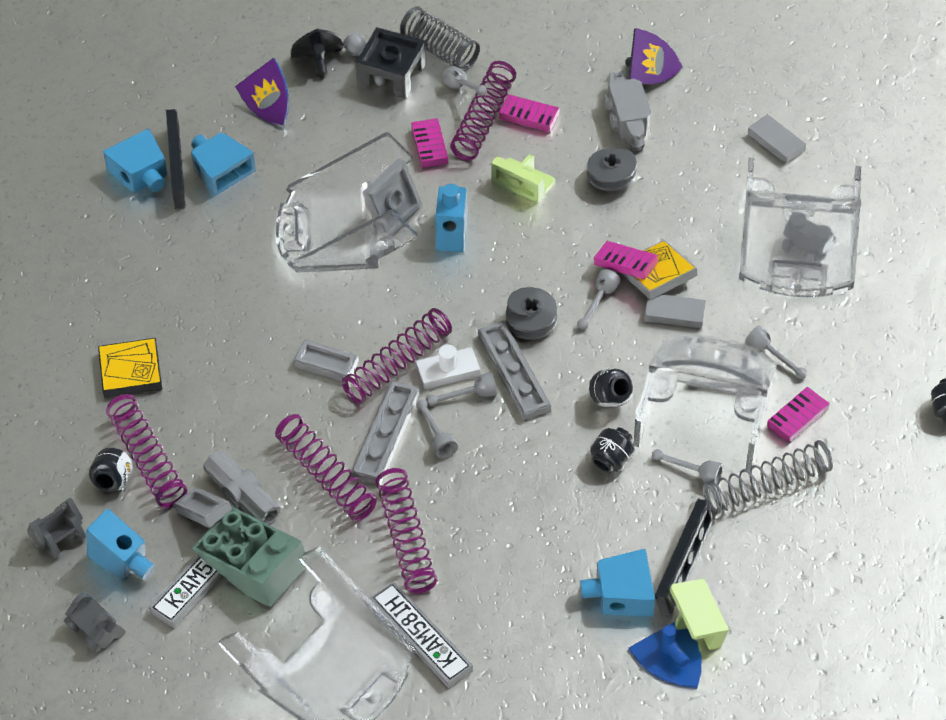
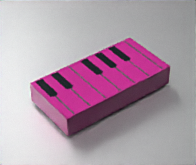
[499,94,559,132]
[411,118,449,168]
[593,241,658,280]
[767,387,830,443]

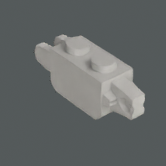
[604,71,651,152]

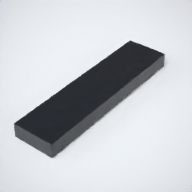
[166,109,186,209]
[654,498,714,616]

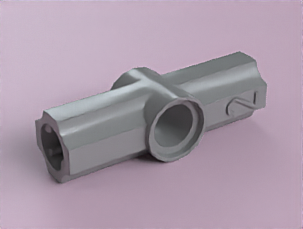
[203,450,281,525]

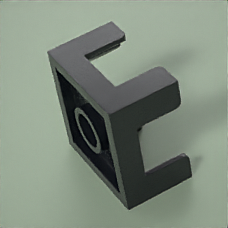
[355,27,426,99]

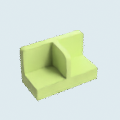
[491,154,555,203]
[670,579,729,650]

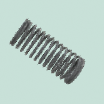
[400,6,480,71]

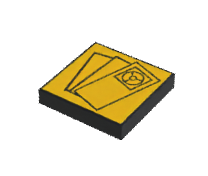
[98,338,163,398]

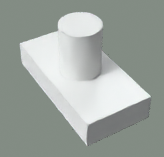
[416,345,480,390]

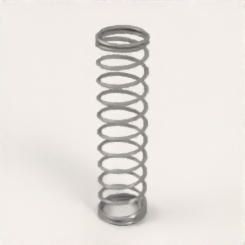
[703,440,834,515]

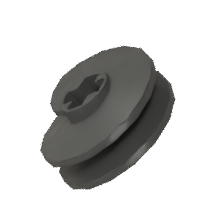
[587,148,637,191]
[505,287,557,340]

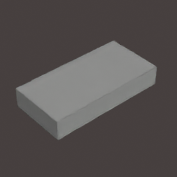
[747,114,806,164]
[644,295,706,328]
[293,339,359,382]
[173,487,232,528]

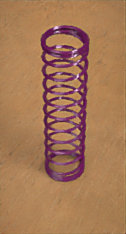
[450,61,516,160]
[342,308,452,404]
[106,394,188,508]
[275,414,377,521]
[375,468,438,593]

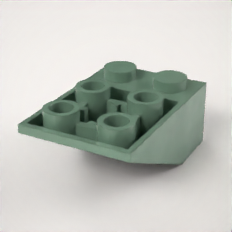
[192,506,309,607]

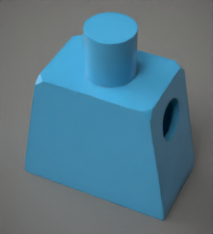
[103,129,167,192]
[191,133,256,197]
[435,184,468,252]
[86,508,155,580]
[580,549,655,617]

